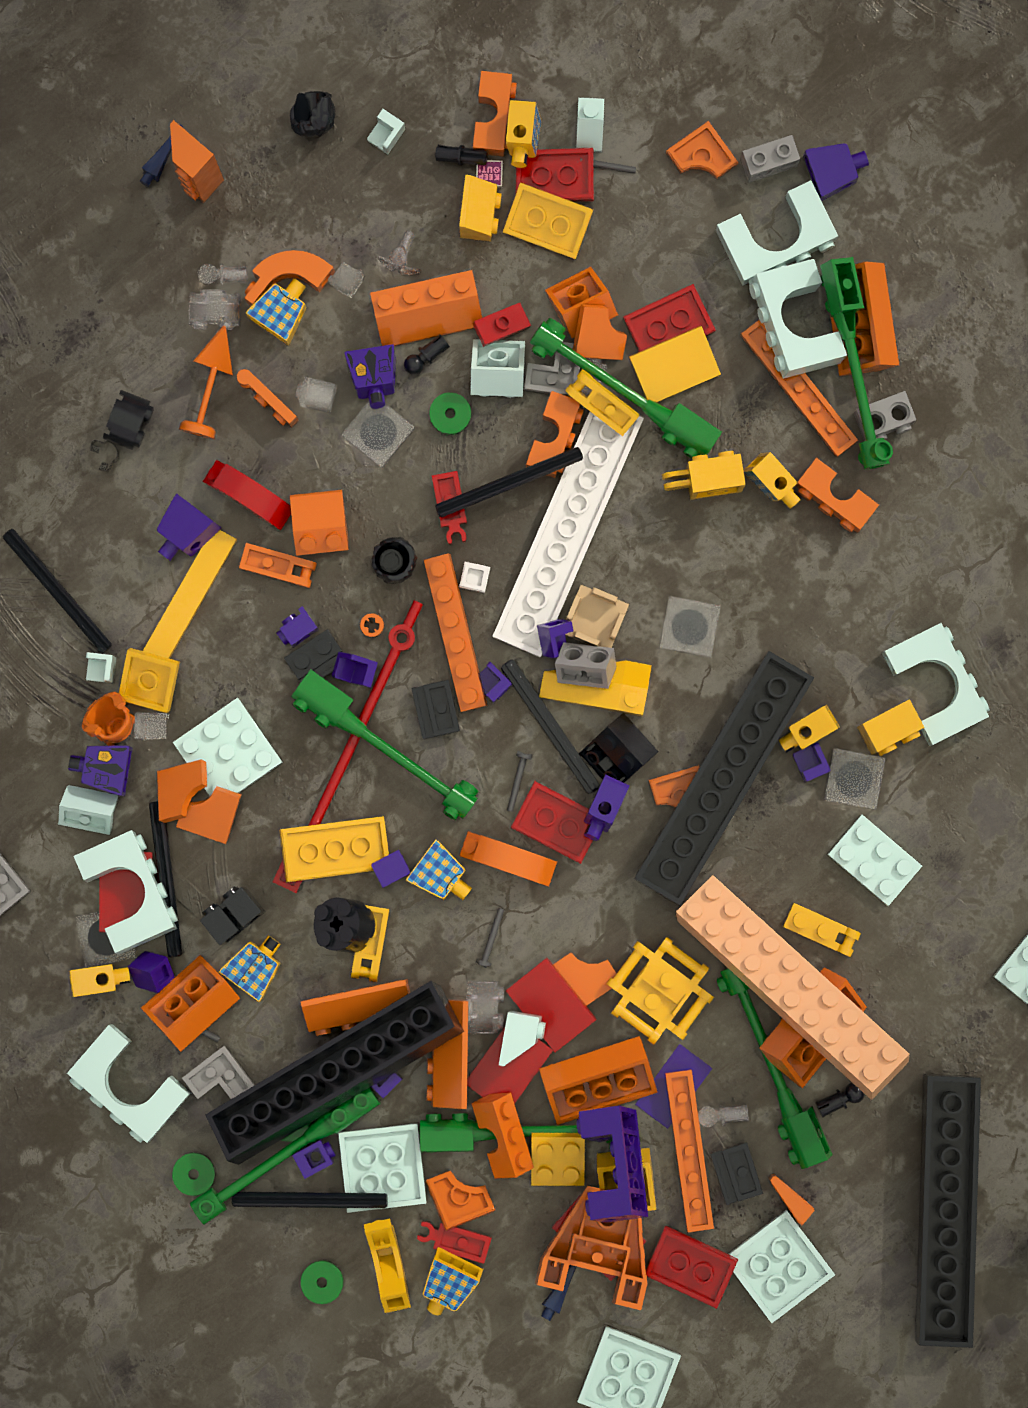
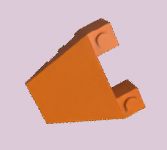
[535,1186,647,1310]

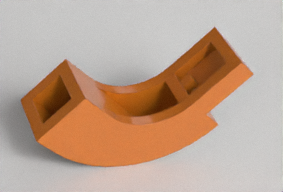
[245,250,335,306]
[460,831,557,887]

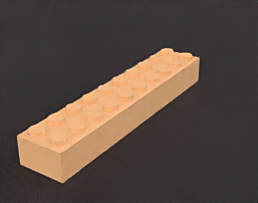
[676,875,910,1100]

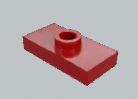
[472,303,531,347]

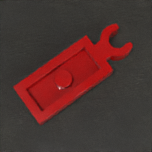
[432,471,467,545]
[417,1221,492,1264]

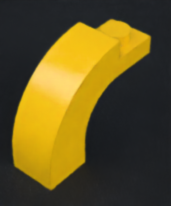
[364,1219,411,1313]

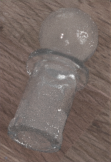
[198,264,248,285]
[698,1104,749,1127]

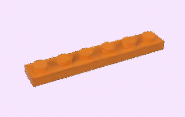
[740,320,858,457]
[424,553,488,712]
[665,1069,714,1232]

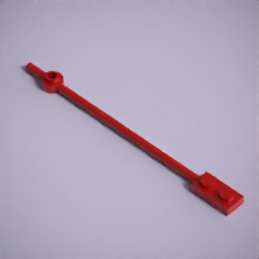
[273,600,423,893]

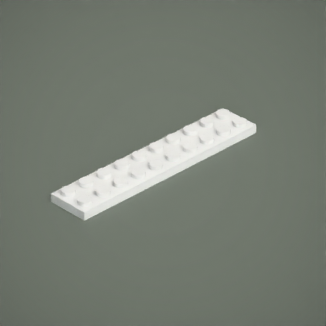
[492,412,644,658]

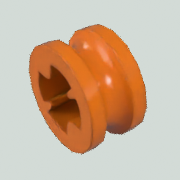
[360,614,384,637]

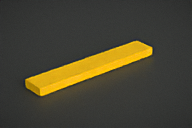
[143,530,237,659]

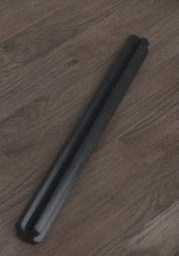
[435,447,583,517]
[3,529,112,653]
[501,659,600,794]
[149,801,182,957]
[232,1192,388,1208]

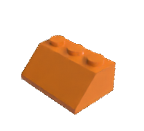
[141,955,240,1052]

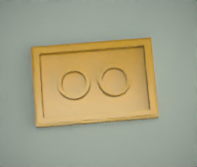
[503,183,594,259]
[629,326,721,402]

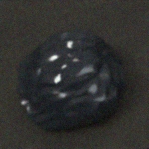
[290,91,335,138]
[371,537,417,584]

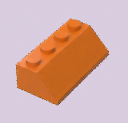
[170,120,224,203]
[830,262,899,376]
[370,270,482,346]
[759,967,867,1088]
[301,979,410,1036]
[426,999,468,1109]
[539,1036,658,1125]

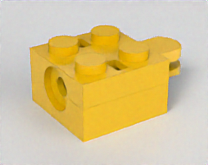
[662,451,745,500]

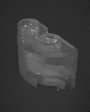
[189,289,241,330]
[466,981,504,1034]

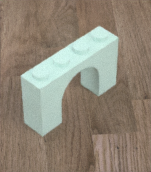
[716,181,838,286]
[749,259,847,379]
[882,623,990,746]
[74,830,178,955]
[67,1024,191,1143]

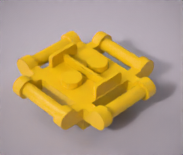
[606,937,714,1045]

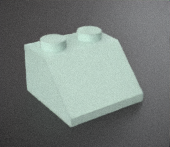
[471,339,525,398]
[499,1011,546,1066]

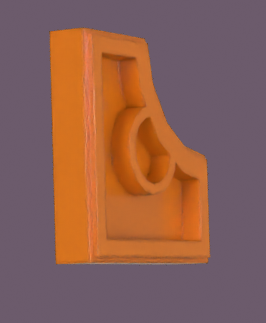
[666,121,739,179]
[573,304,627,360]
[157,759,207,823]
[648,765,699,807]
[176,786,242,844]
[553,953,617,1006]
[426,1170,495,1231]

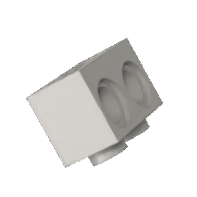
[740,135,800,183]
[854,391,916,441]
[555,642,616,689]

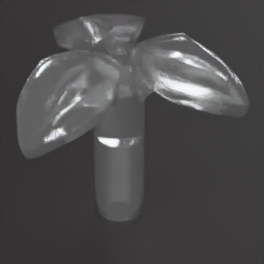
[378,231,421,275]

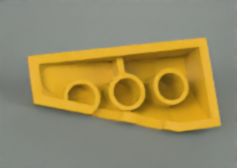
[539,660,652,717]

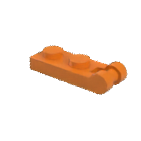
[237,369,299,428]
[239,543,317,588]

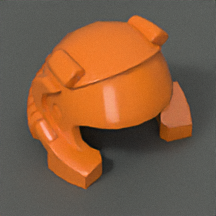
[81,692,136,746]

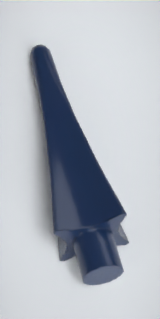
[140,124,183,187]
[541,1265,577,1321]

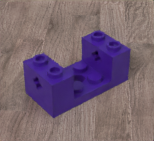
[577,1106,648,1222]

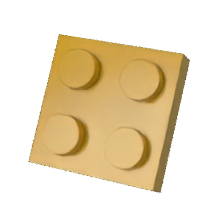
[119,648,180,713]
[531,1133,585,1186]

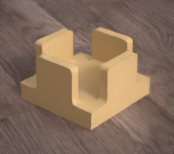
[565,585,629,648]

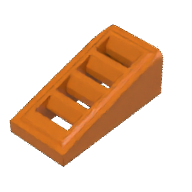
[768,1174,815,1226]

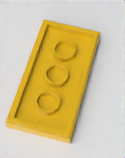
[279,816,389,882]

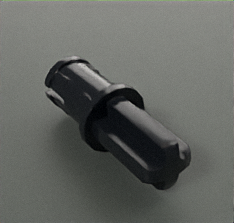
[435,144,488,166]

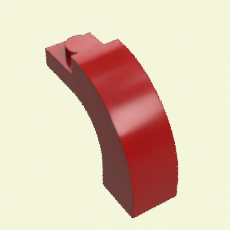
[202,460,291,531]

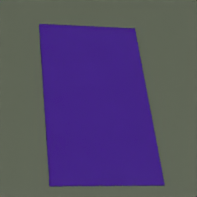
[635,1044,712,1129]

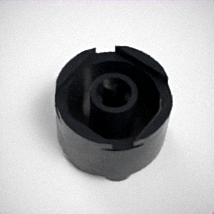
[103,390,154,450]
[313,897,375,953]

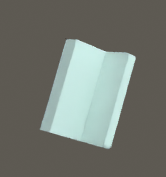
[58,785,118,835]

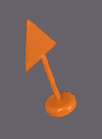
[179,325,233,439]

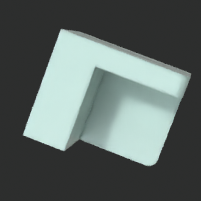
[367,109,405,155]
[86,652,116,684]

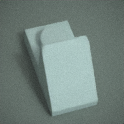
[576,98,604,152]

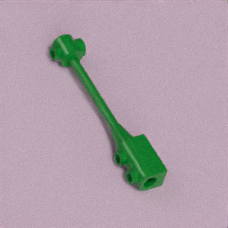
[820,257,893,470]
[529,318,722,459]
[291,669,479,820]
[717,968,833,1169]
[190,1087,381,1225]
[420,1113,613,1152]

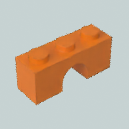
[473,71,517,157]
[526,391,584,478]
[795,458,879,533]
[471,1093,534,1178]

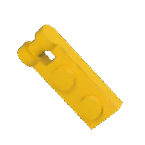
[565,370,639,436]
[783,903,861,957]
[351,905,390,982]

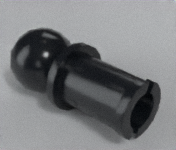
[404,334,450,375]
[815,1083,865,1118]

